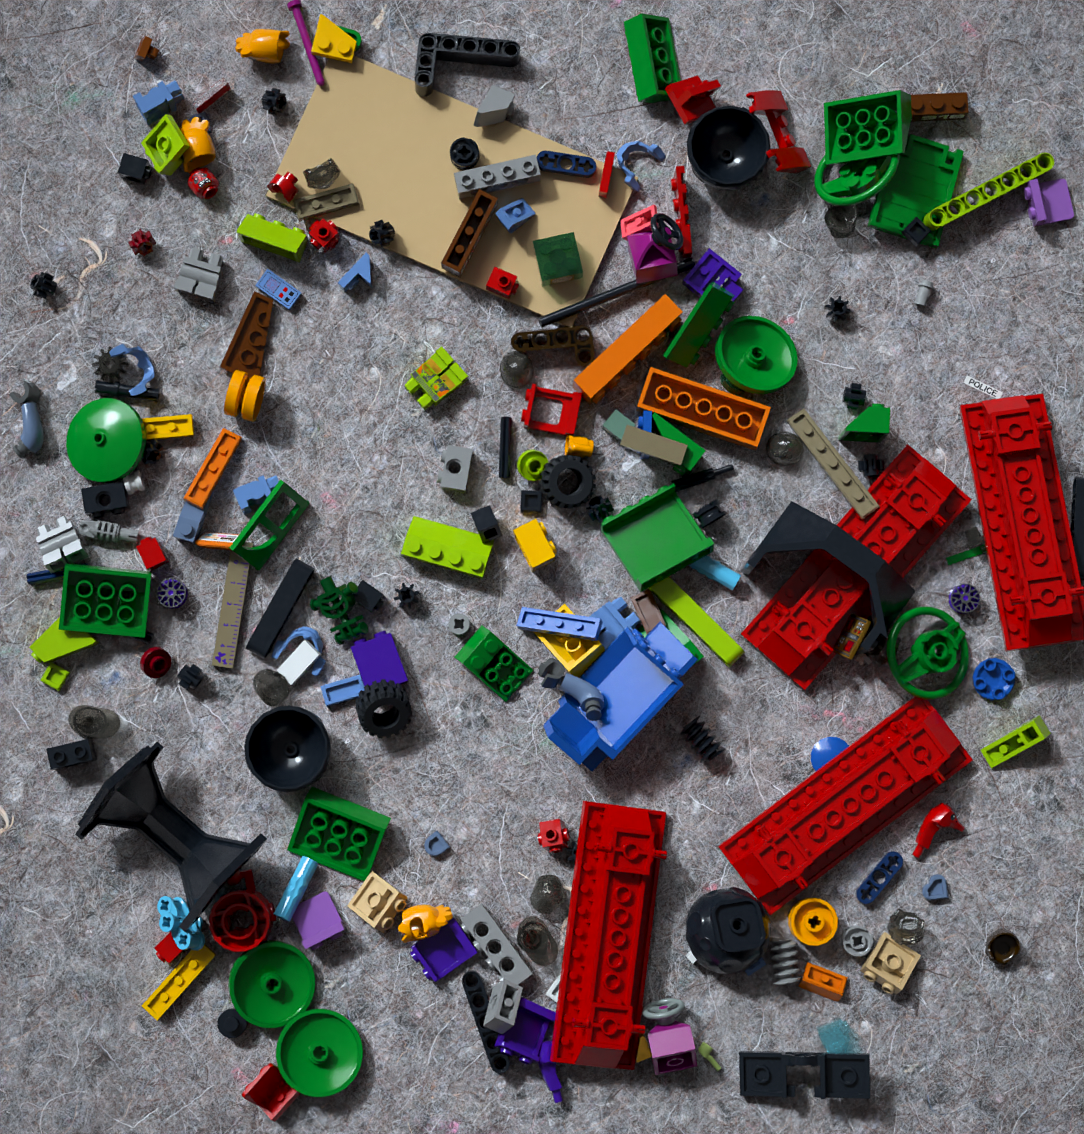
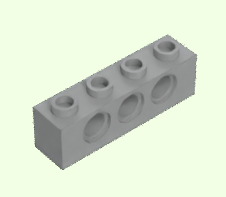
[454,155,541,199]
[460,903,533,985]

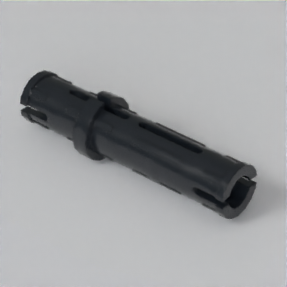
[94,380,160,402]

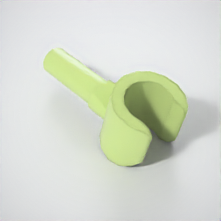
[698,1042,721,1071]

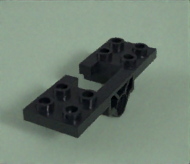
[739,1051,871,1099]

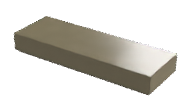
[293,183,359,222]
[620,425,688,466]

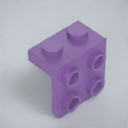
[1024,179,1074,227]
[292,891,346,951]

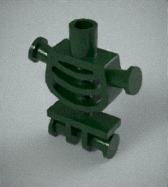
[310,576,368,645]

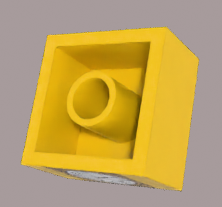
[513,519,557,572]

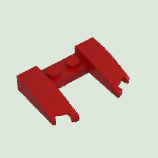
[746,90,811,174]

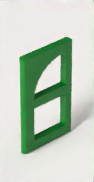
[229,480,310,571]

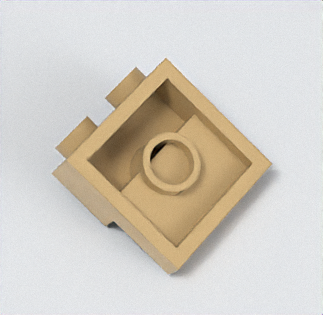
[347,871,408,932]
[860,932,921,994]

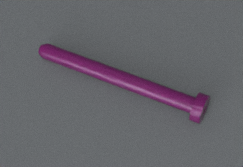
[287,0,325,86]

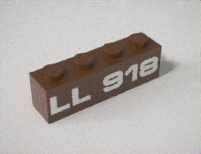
[911,92,969,122]
[441,189,498,278]

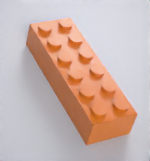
[573,294,683,405]
[636,367,771,451]

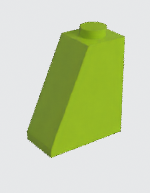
[29,617,99,663]

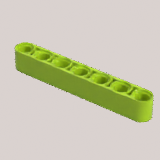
[923,152,1054,231]
[648,577,745,667]

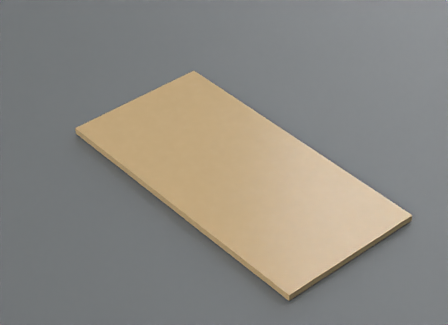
[266,56,638,327]

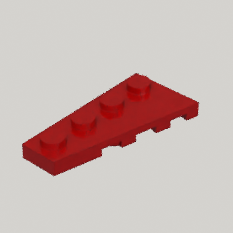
[670,166,692,258]

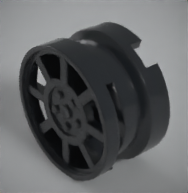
[450,137,479,170]
[693,499,727,529]

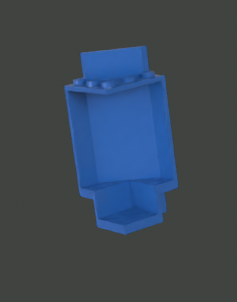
[543,621,698,772]

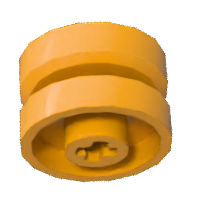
[224,370,266,422]
[788,897,838,946]

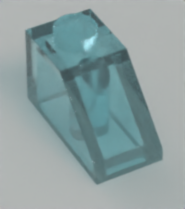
[815,1017,851,1053]

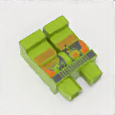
[404,346,468,410]

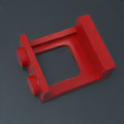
[521,384,582,436]

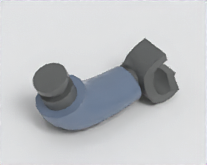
[9,379,44,459]
[538,658,604,721]

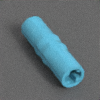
[689,555,741,591]
[274,856,318,922]

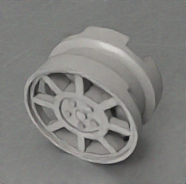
[841,925,873,956]

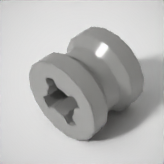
[448,613,470,636]

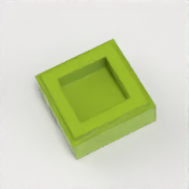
[40,662,70,691]

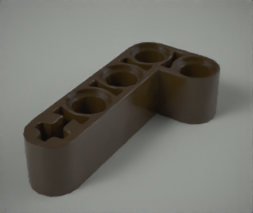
[511,325,595,367]

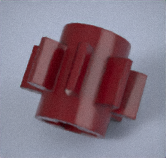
[128,229,156,257]

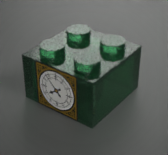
[533,232,583,287]

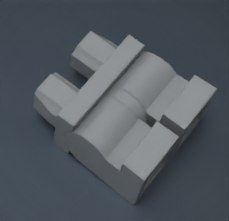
[174,247,224,302]
[35,516,89,574]

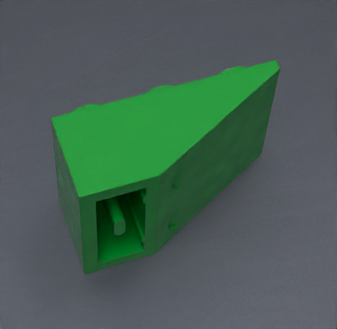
[454,625,533,702]

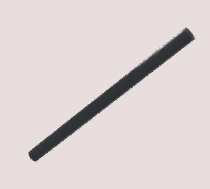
[538,257,695,328]

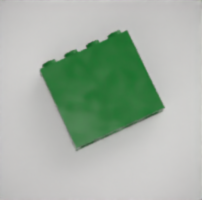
[601,483,714,592]

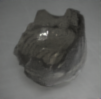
[530,874,567,915]

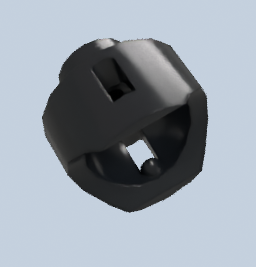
[217,1008,248,1038]

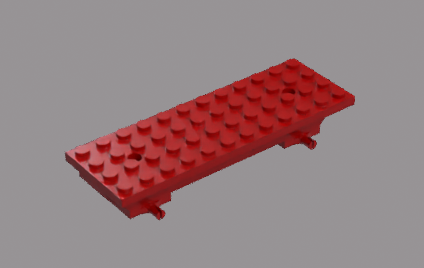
[959,393,1084,652]
[740,444,972,690]
[717,696,973,915]
[550,801,667,1070]

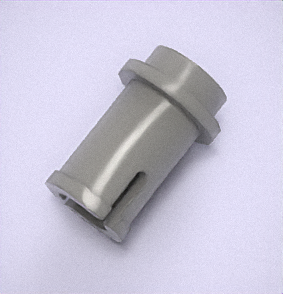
[914,280,935,308]

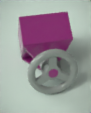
[642,998,697,1075]

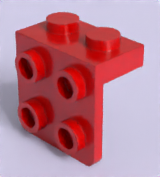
[242,1063,300,1122]

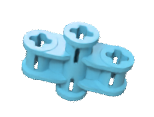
[157,896,205,951]

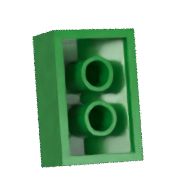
[838,404,890,443]

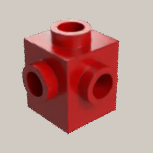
[309,218,340,253]
[538,819,570,853]

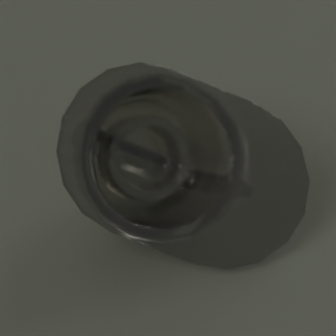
[68,705,120,739]
[517,916,558,966]

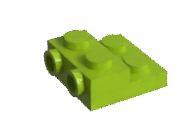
[141,114,190,176]

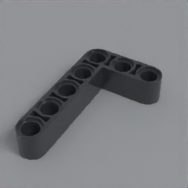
[414,33,520,97]

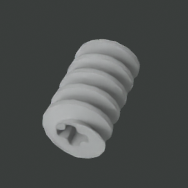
[770,939,800,984]

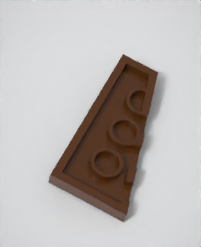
[219,291,273,380]

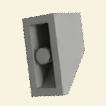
[473,84,516,127]

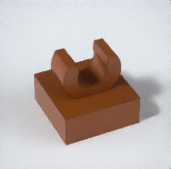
[134,36,159,62]

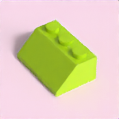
[237,213,308,263]

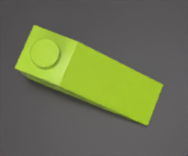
[980,715,1051,768]

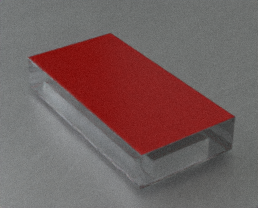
[192,77,231,113]

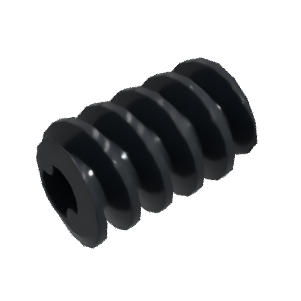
[680,715,725,763]

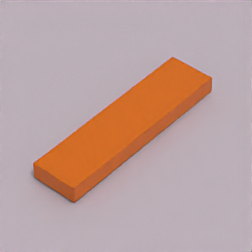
[183,428,242,510]

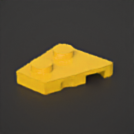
[311,14,357,63]

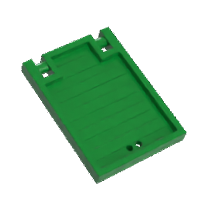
[867,134,964,248]

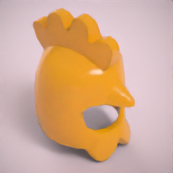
[235,29,290,64]
[179,117,216,173]
[398,904,453,943]

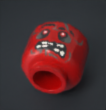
[188,168,219,199]

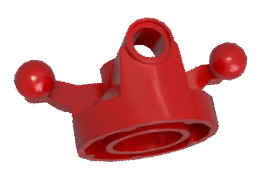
[209,869,276,952]

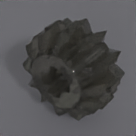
[92,346,129,383]

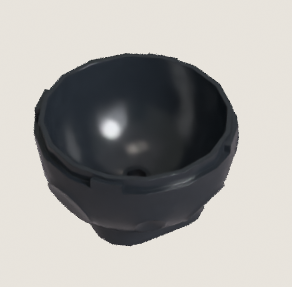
[687,106,770,190]
[244,705,331,792]
[686,887,771,974]

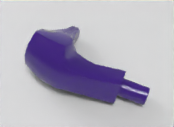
[538,1041,563,1103]

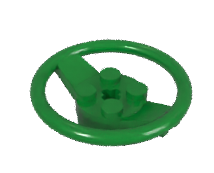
[814,154,900,206]
[887,607,969,700]

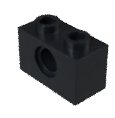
[81,481,130,518]
[46,739,97,770]

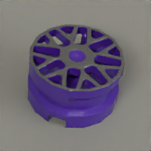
[156,578,188,609]
[948,584,980,614]

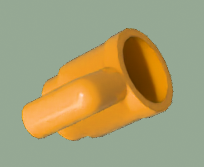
[565,435,594,457]

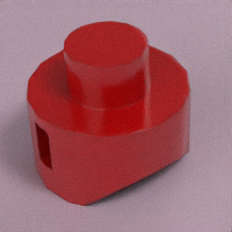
[267,171,299,203]

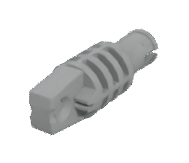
[79,520,139,543]

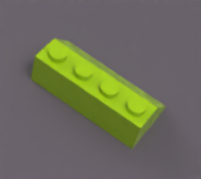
[401,516,495,579]

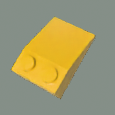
[534,604,605,678]

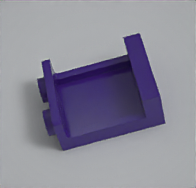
[351,631,409,686]
[410,916,478,983]
[494,997,556,1065]

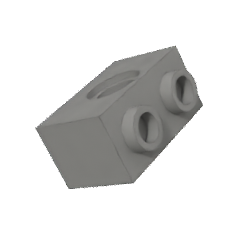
[437,445,473,493]
[483,979,523,1034]

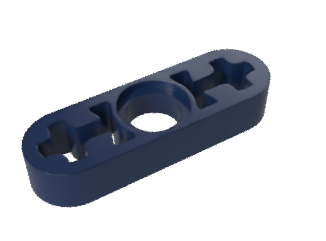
[537,150,596,178]
[855,851,903,904]

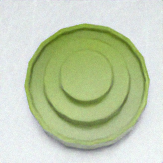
[517,449,548,481]

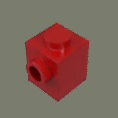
[486,266,520,299]

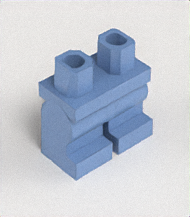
[133,80,184,125]
[233,475,279,515]
[588,597,640,650]

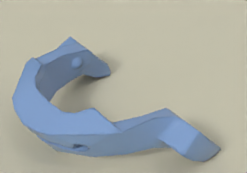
[617,141,665,192]
[109,344,155,396]
[272,626,326,676]

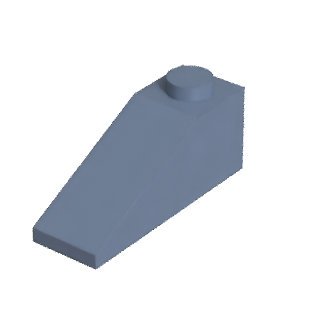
[173,488,215,545]

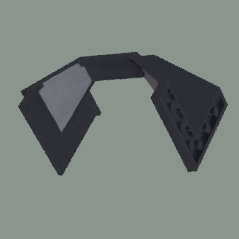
[741,501,916,656]
[75,742,267,932]

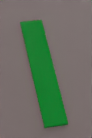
[946,544,987,565]

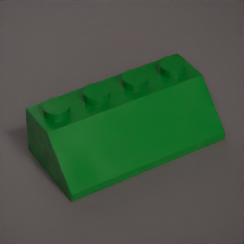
[624,13,681,103]
[663,282,735,368]

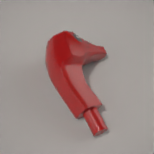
[912,802,965,858]

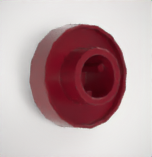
[140,647,171,679]

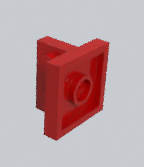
[665,75,721,125]

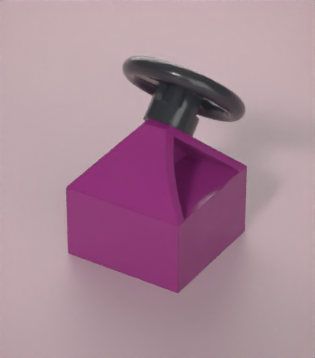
[627,213,683,284]

